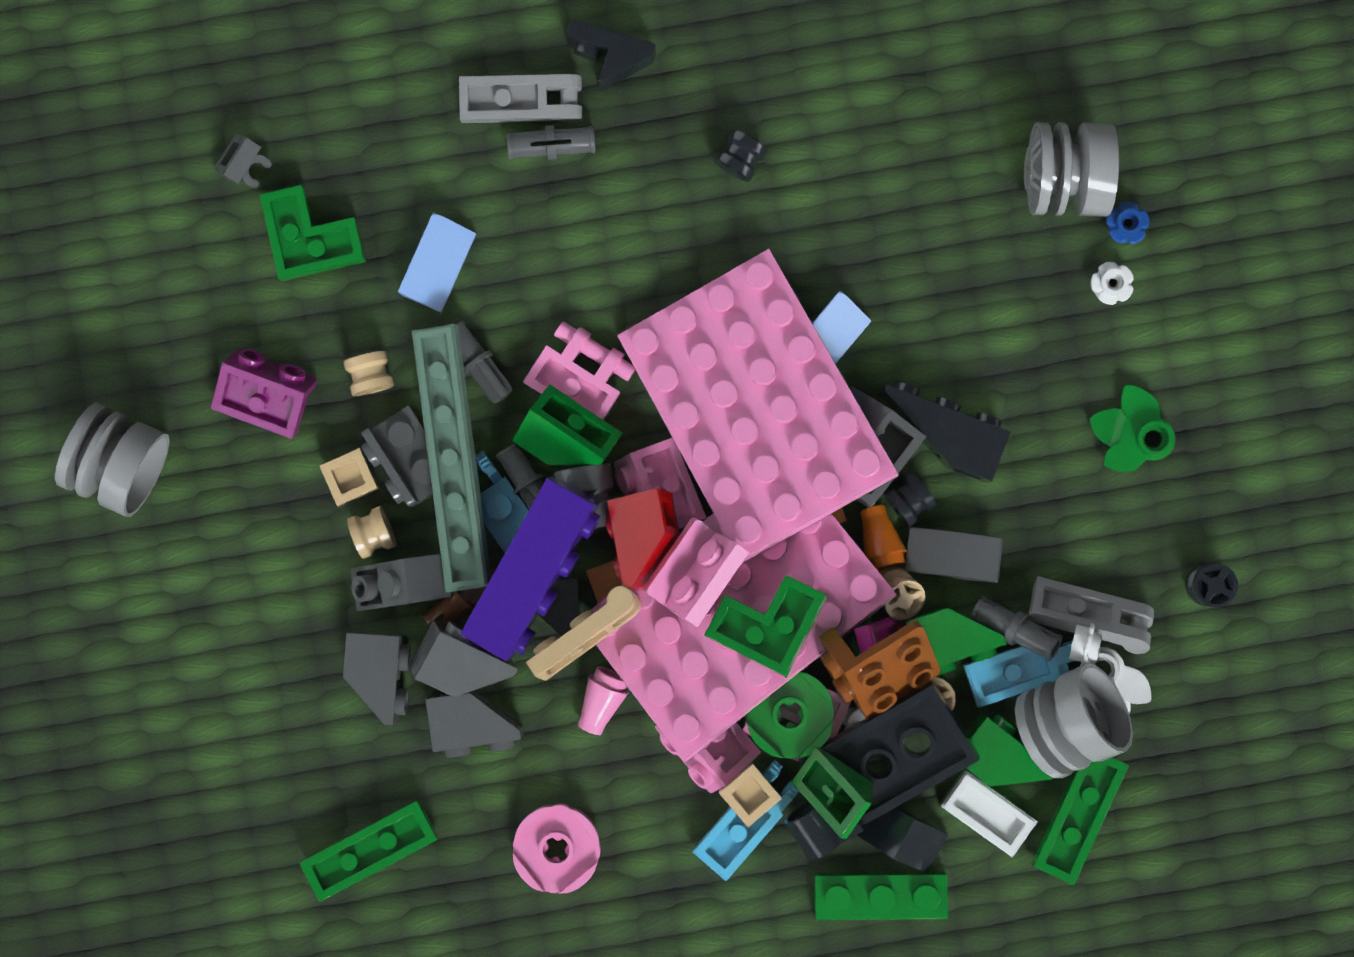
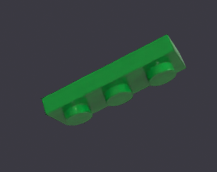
[1031,757,1129,885]
[299,799,439,902]
[814,872,948,920]

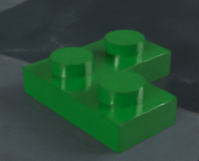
[259,185,366,281]
[704,575,828,678]

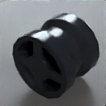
[713,129,767,182]
[883,471,937,527]
[1186,564,1238,607]

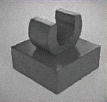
[213,134,272,188]

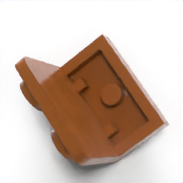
[818,621,941,720]

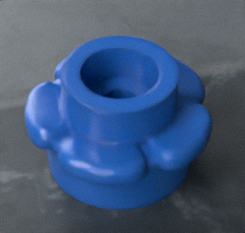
[1106,201,1149,244]

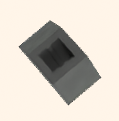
[350,554,451,611]
[409,621,518,697]
[343,631,411,725]
[425,690,524,758]

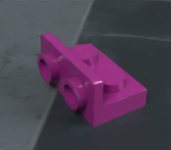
[211,349,317,439]

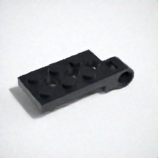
[784,681,980,860]

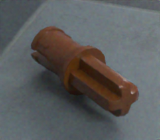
[423,561,497,626]

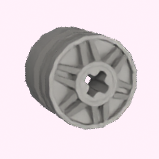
[1024,122,1119,216]
[55,402,170,517]
[1015,664,1133,778]

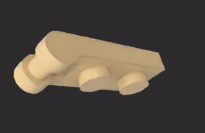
[526,586,641,681]

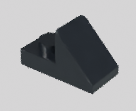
[567,19,656,91]

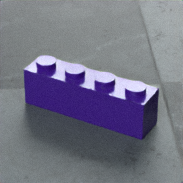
[460,476,601,662]

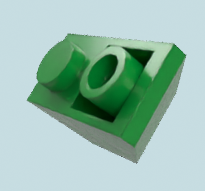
[903,606,1006,675]
[966,714,1053,787]

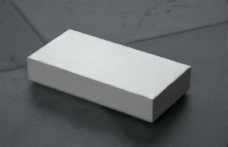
[939,769,1038,857]

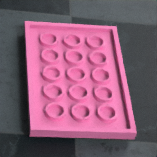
[617,249,899,563]
[591,513,897,762]

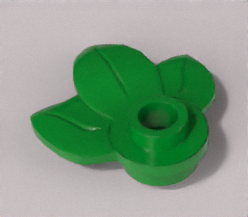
[1089,385,1175,472]

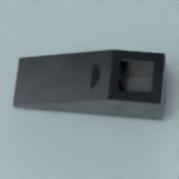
[880,381,1011,483]

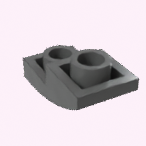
[905,527,1003,583]

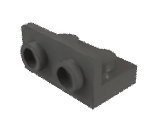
[361,405,433,507]

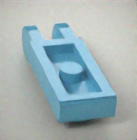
[475,450,529,553]
[692,760,799,881]

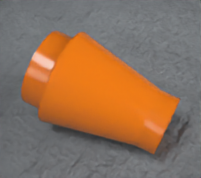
[860,505,907,572]

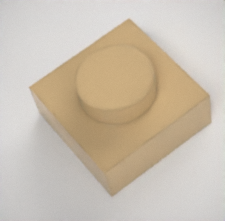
[320,448,380,506]
[719,763,782,827]

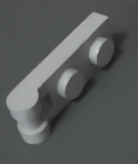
[459,74,582,123]
[1028,576,1154,654]

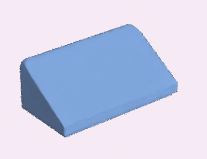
[398,213,476,313]
[812,291,871,364]

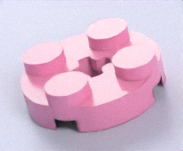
[513,803,601,894]

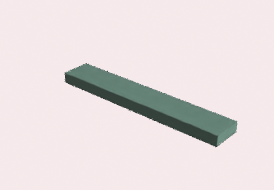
[412,324,491,592]

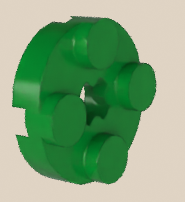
[745,671,834,759]

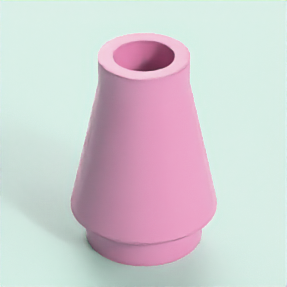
[578,666,629,735]

